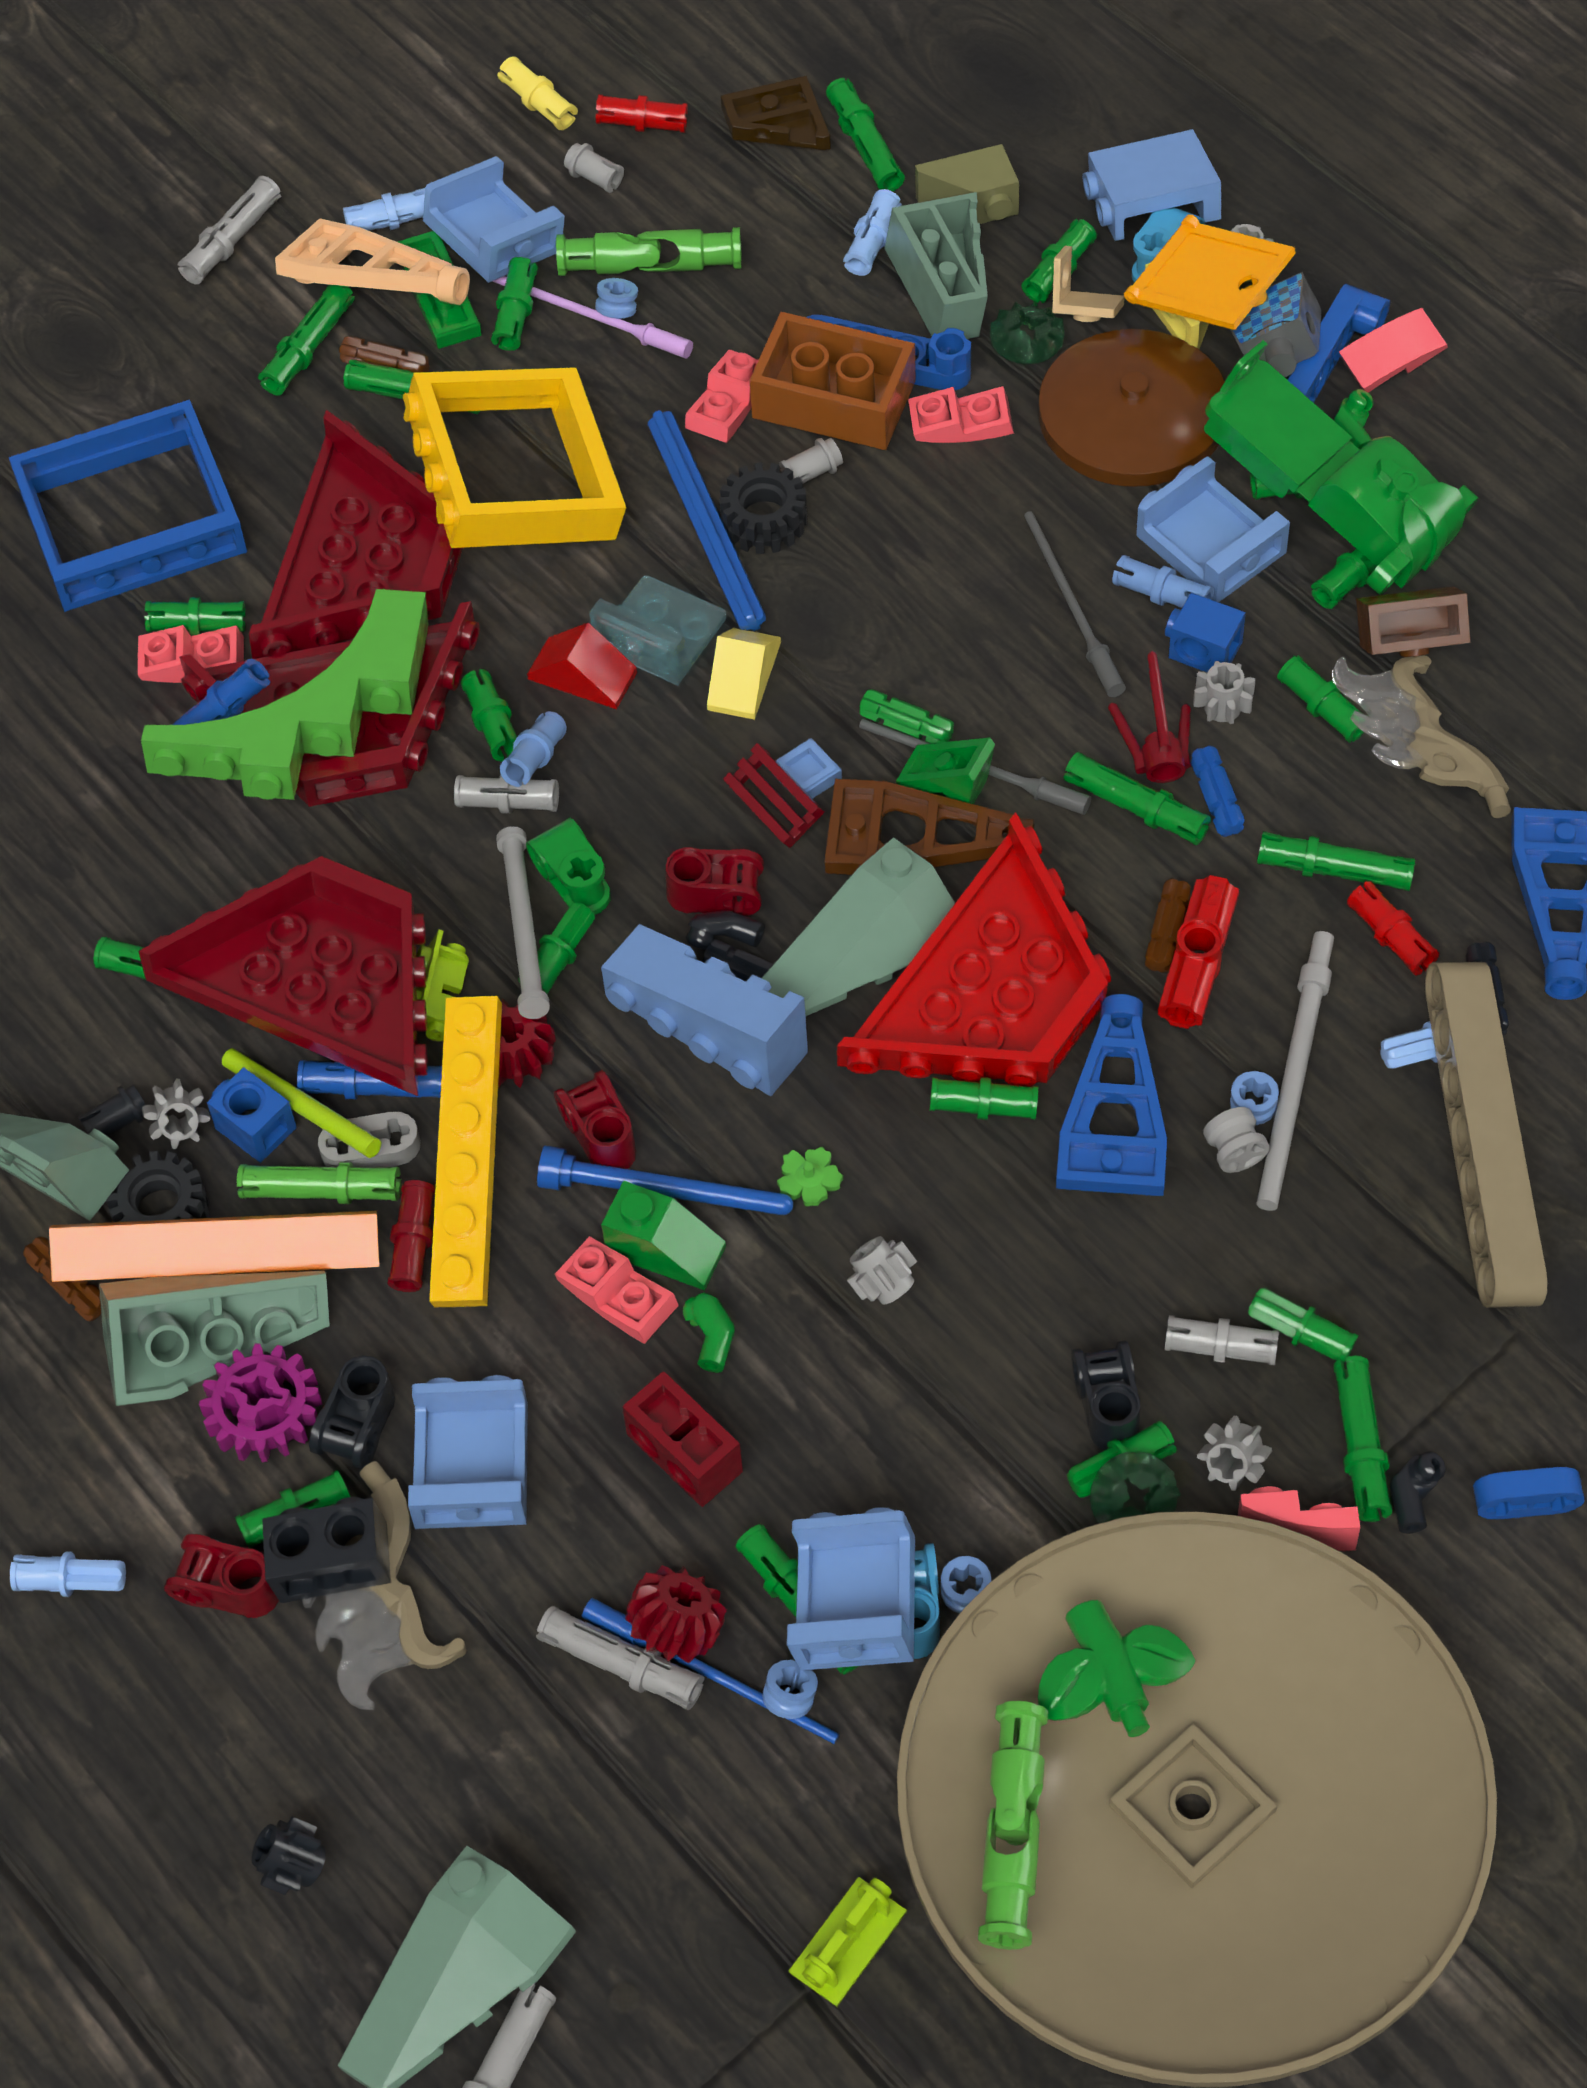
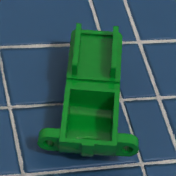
[1204,340,1479,595]

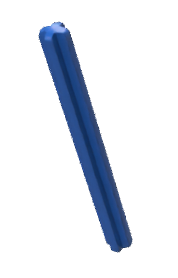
[648,410,766,632]

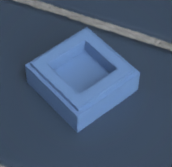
[776,738,842,799]

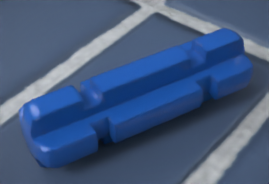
[1191,745,1245,837]

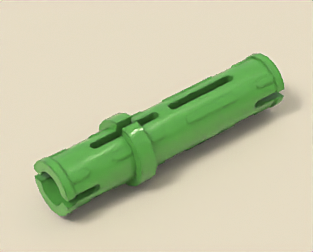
[237,1162,401,1204]

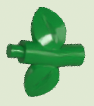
[1038,1600,1196,1737]

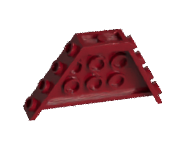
[249,409,463,659]
[179,601,480,807]
[139,856,428,1096]

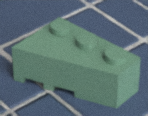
[884,192,988,339]

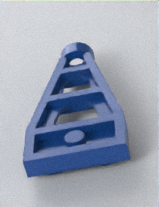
[1512,807,1587,1000]
[1056,994,1167,1196]

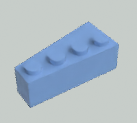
[601,924,808,1097]

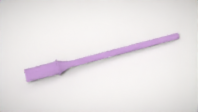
[492,276,693,359]

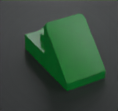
[896,737,995,804]

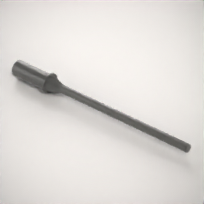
[1024,511,1126,697]
[859,719,1091,815]

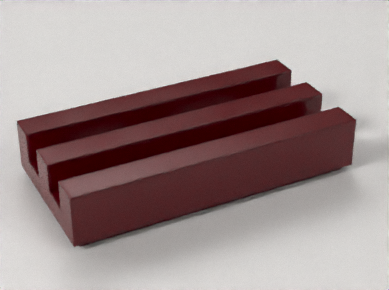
[723,743,825,848]

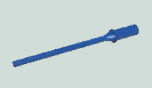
[582,1598,840,1744]

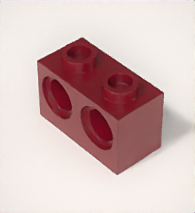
[622,1371,743,1507]

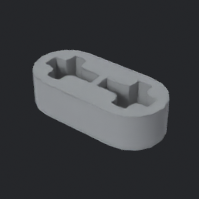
[318,1112,421,1168]

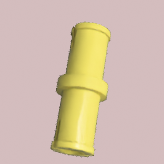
[497,56,578,130]

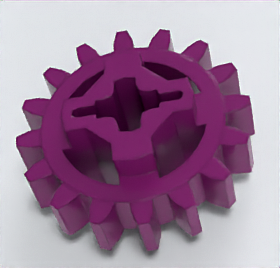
[199,1343,322,1463]

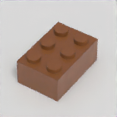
[749,312,916,450]

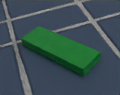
[398,231,482,349]

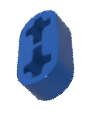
[1473,1467,1585,1519]

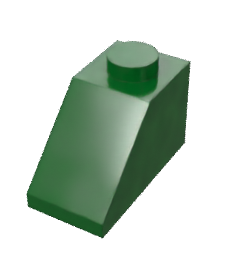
[601,1180,726,1291]

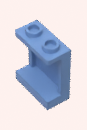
[1083,129,1221,241]
[423,156,565,283]
[1136,456,1290,602]
[408,1375,528,1529]
[787,1508,915,1671]

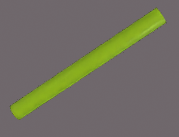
[222,1048,381,1158]

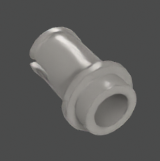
[564,143,624,193]
[779,438,843,483]

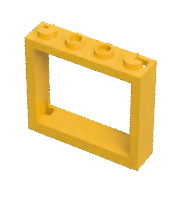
[403,368,626,548]

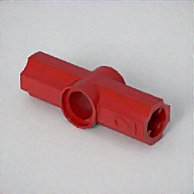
[1158,875,1239,1029]

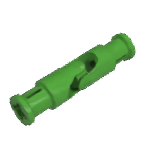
[556,227,742,276]
[978,1701,1048,1950]

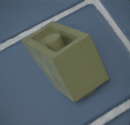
[915,144,1019,224]

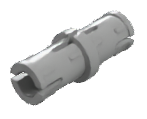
[454,775,559,813]
[1165,1315,1279,1366]

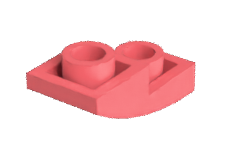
[1339,308,1448,393]
[685,349,758,443]
[908,386,1014,443]
[138,625,244,683]
[555,1236,679,1344]
[1238,1486,1361,1551]

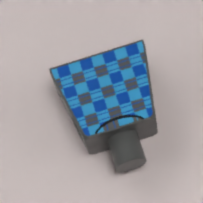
[1230,272,1321,377]

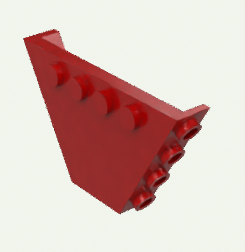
[837,812,1111,1087]

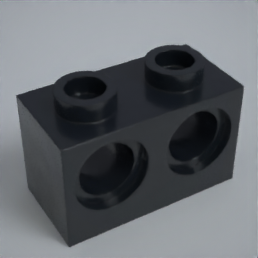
[262,1497,391,1603]

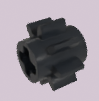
[251,1816,326,1895]

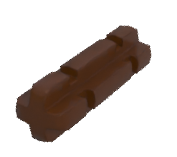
[339,335,429,373]
[1145,878,1191,973]
[23,1236,101,1321]

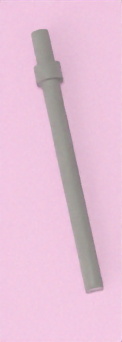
[1256,931,1334,1211]

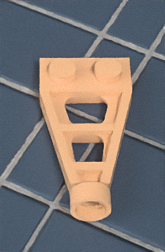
[275,219,470,305]

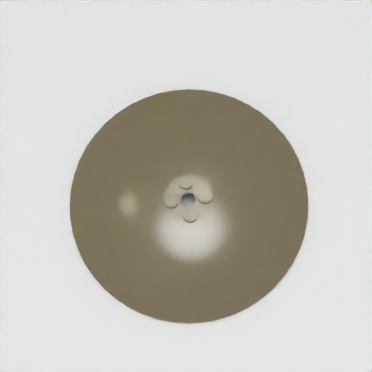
[897,1511,1497,2087]

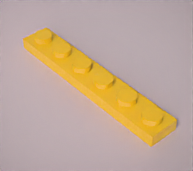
[429,996,502,1308]

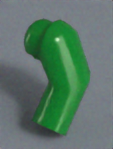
[1334,389,1374,450]
[683,1293,735,1373]

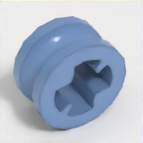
[595,278,638,319]
[1230,1071,1279,1125]
[941,1556,991,1613]
[762,1660,818,1719]

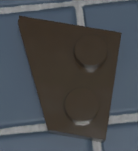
[721,76,831,150]

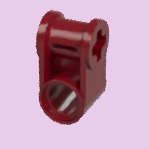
[665,847,764,916]
[553,1070,636,1169]
[164,1534,279,1618]

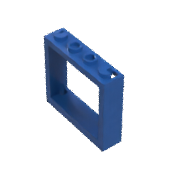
[8,400,247,612]

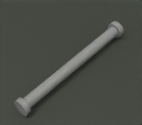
[496,827,550,1019]

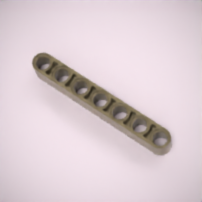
[1425,962,1548,1308]

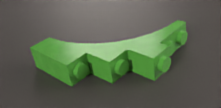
[141,589,429,800]

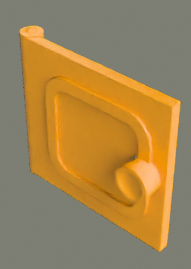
[1124,214,1296,330]

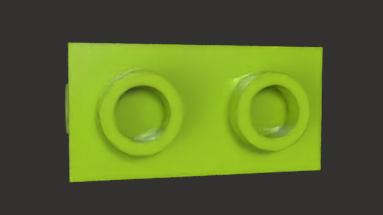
[416,929,469,1041]
[789,1877,907,2007]

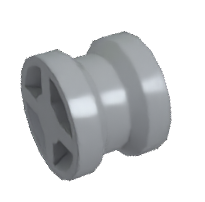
[1203,1107,1270,1173]

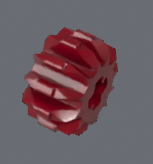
[498,998,556,1088]
[625,1565,727,1663]

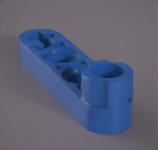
[1288,284,1390,403]
[806,315,971,391]

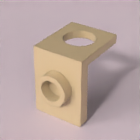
[1052,246,1124,322]

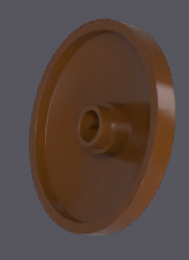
[1039,329,1225,487]

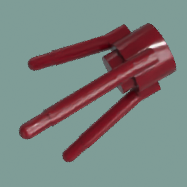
[1108,651,1191,783]

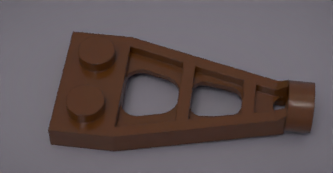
[825,779,1034,875]

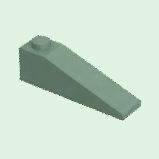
[762,837,955,1016]
[0,1113,129,1221]
[99,1271,330,1406]
[338,1846,576,2088]

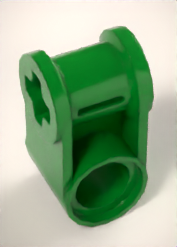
[526,818,611,915]

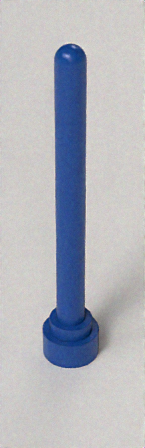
[537,1145,793,1215]

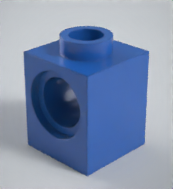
[1165,593,1246,672]
[207,1067,297,1163]

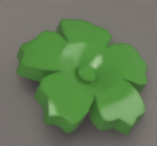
[777,1147,843,1206]

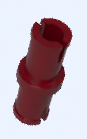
[387,1180,436,1292]

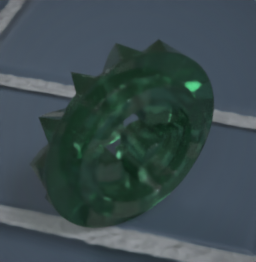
[990,300,1065,364]
[1090,1451,1181,1524]

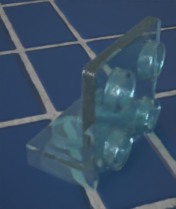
[589,575,726,686]

